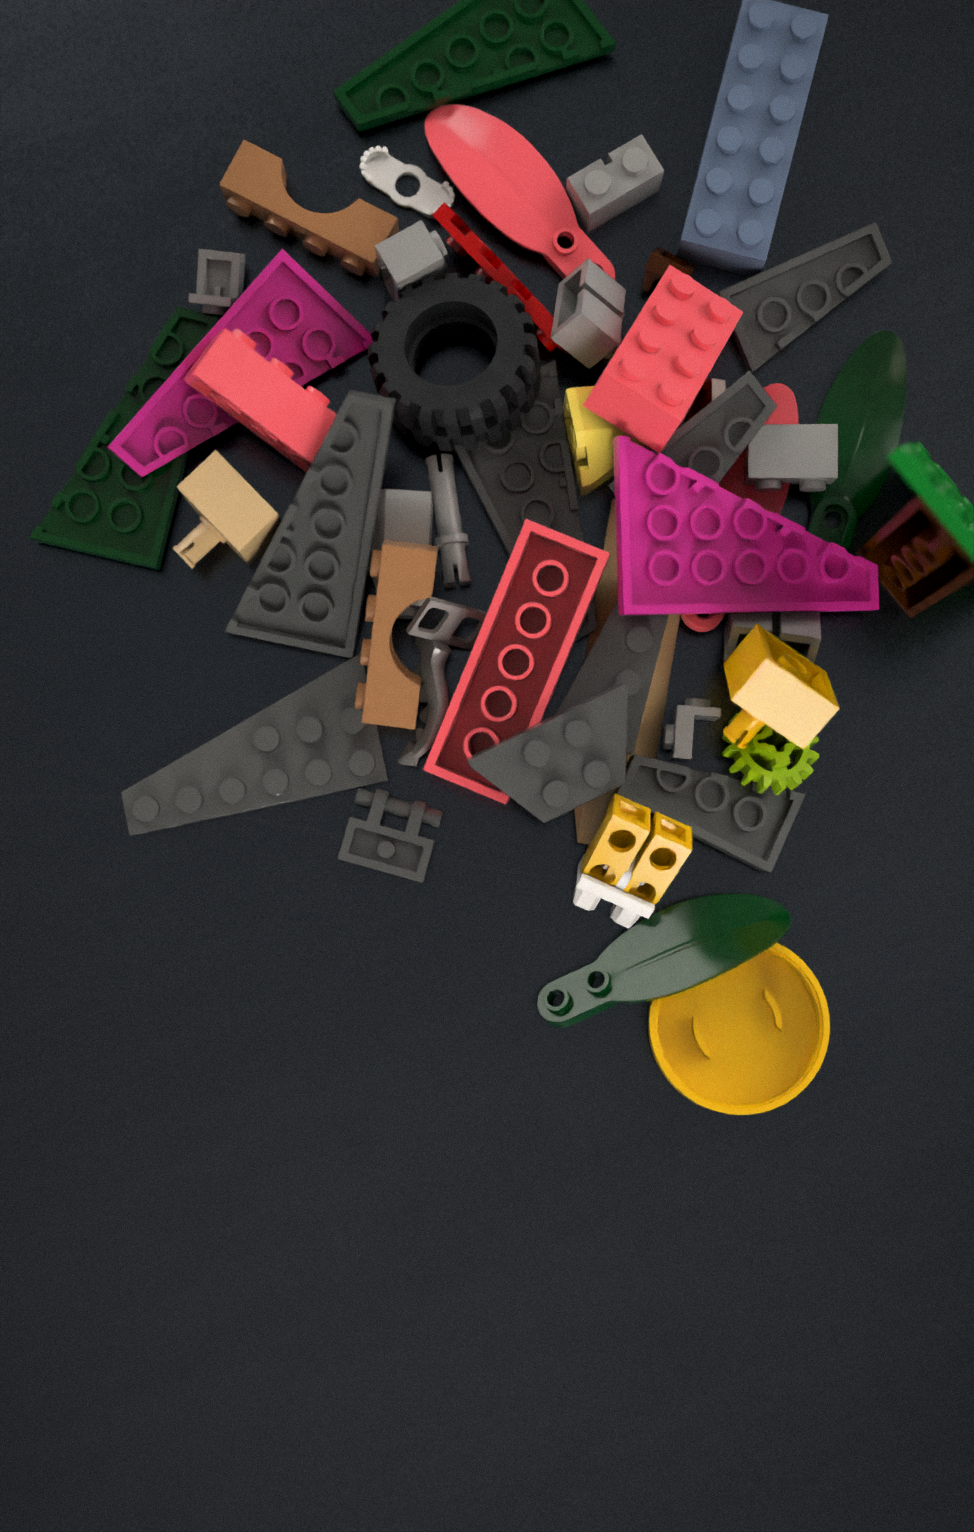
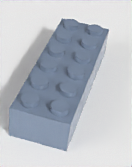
[676,0,829,277]

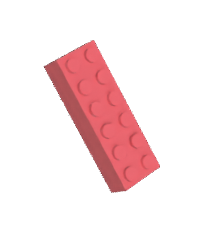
[423,519,610,805]

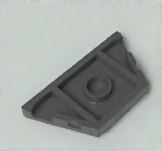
[466,683,628,823]

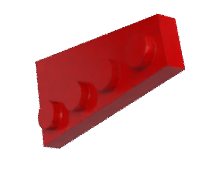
[432,202,568,354]

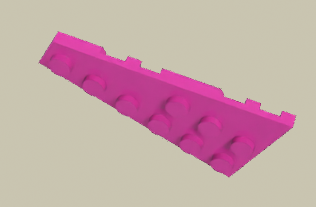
[107,249,373,477]

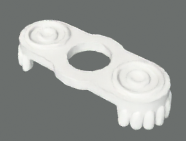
[360,146,455,219]

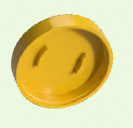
[647,943,830,1115]

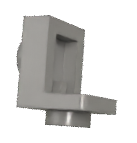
[188,249,246,315]
[663,698,721,762]

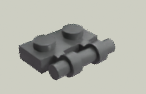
[338,787,443,883]

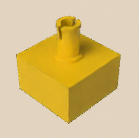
[723,624,839,750]

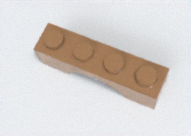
[219,140,399,278]
[355,539,438,730]

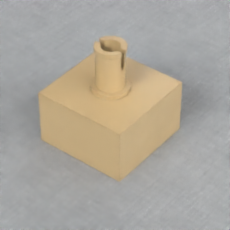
[172,450,282,569]

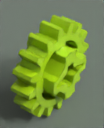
[722,713,820,795]

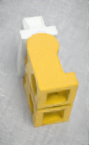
[573,793,692,928]

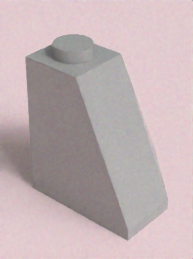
[368,489,434,619]

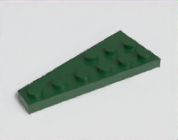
[333,0,616,132]
[29,307,220,570]

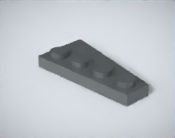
[716,222,892,373]
[608,371,777,494]
[555,601,668,755]
[612,755,806,874]

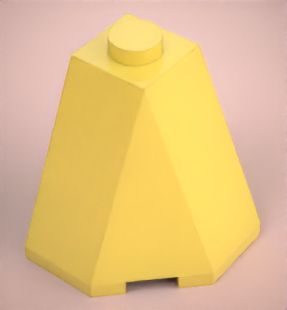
[563,386,651,496]

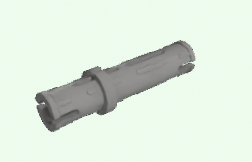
[425,454,472,588]

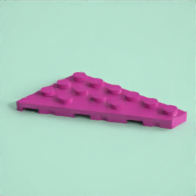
[613,436,879,616]

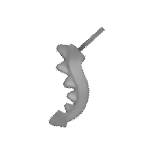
[397,597,487,766]

